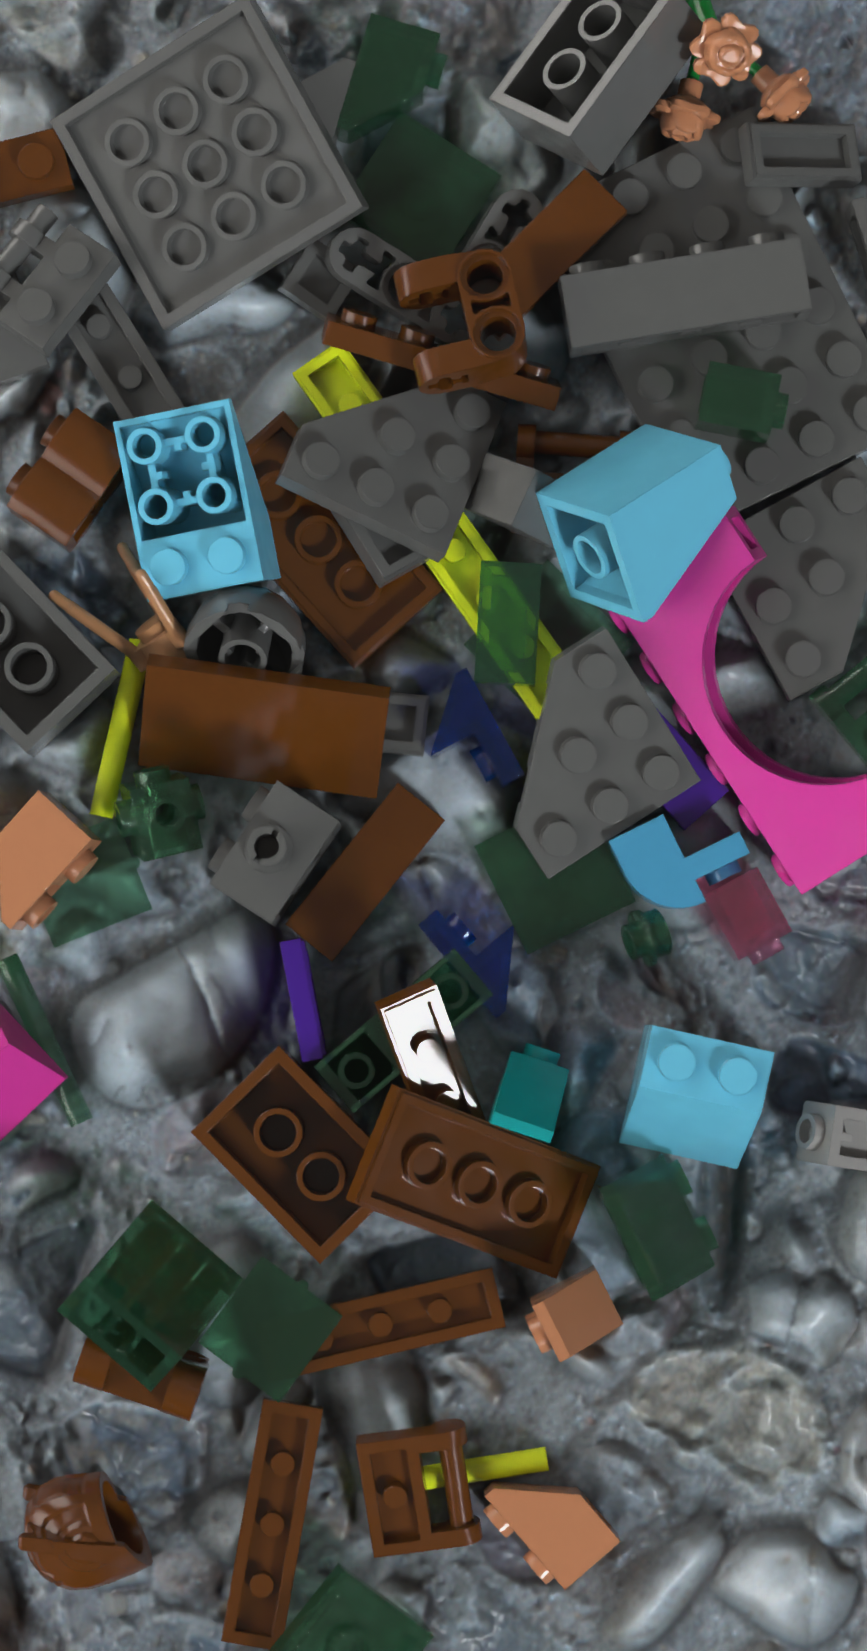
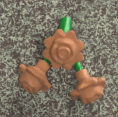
[649,0,812,142]

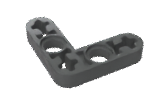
[325,189,544,345]

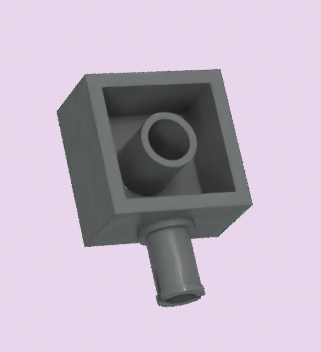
[207,780,342,927]

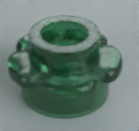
[621,908,672,967]

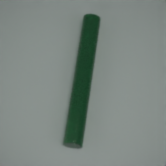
[0,953,93,1127]

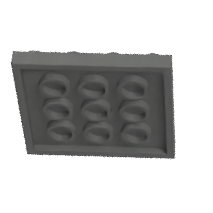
[50,0,369,330]

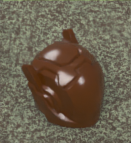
[18,1471,153,1590]

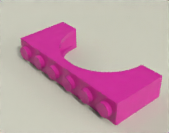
[608,505,867,895]

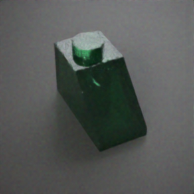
[336,13,448,144]

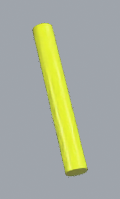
[89,638,146,819]
[423,1447,549,1490]

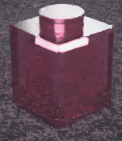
[703,867,792,965]

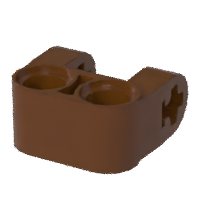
[393,249,527,394]
[72,1322,209,1421]

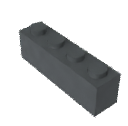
[558,231,813,358]

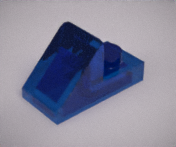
[431,668,525,789]
[418,909,514,1018]

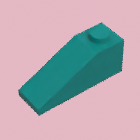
[488,1043,569,1143]

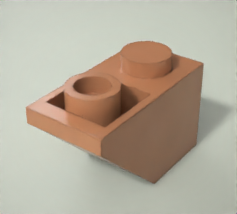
[0,790,102,930]
[524,1265,623,1362]
[483,1481,621,1590]

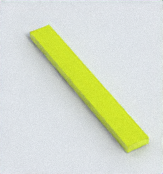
[292,346,562,721]

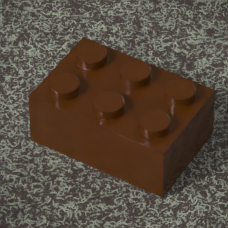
[191,1045,373,1264]

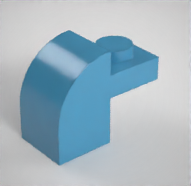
[606,814,750,909]

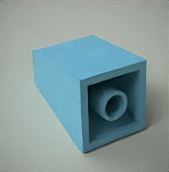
[536,424,737,623]
[619,1025,775,1169]

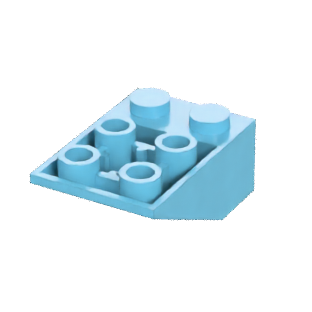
[113,398,281,602]

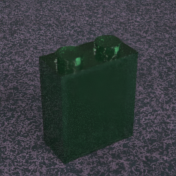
[57,1200,244,1392]

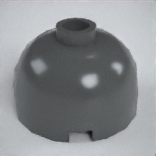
[183,584,306,674]

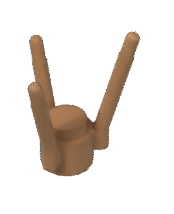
[48,542,187,672]

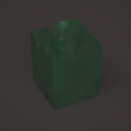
[694,361,789,443]

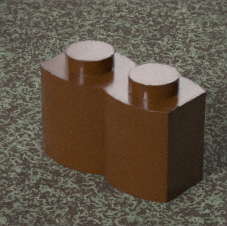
[6,408,124,553]

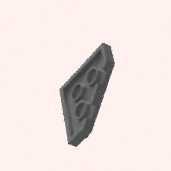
[275,387,507,562]
[730,457,867,702]
[513,626,701,879]

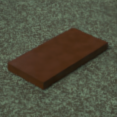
[246,411,443,670]
[138,653,391,799]
[346,1084,601,1279]

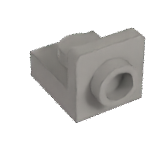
[795,1101,867,1171]

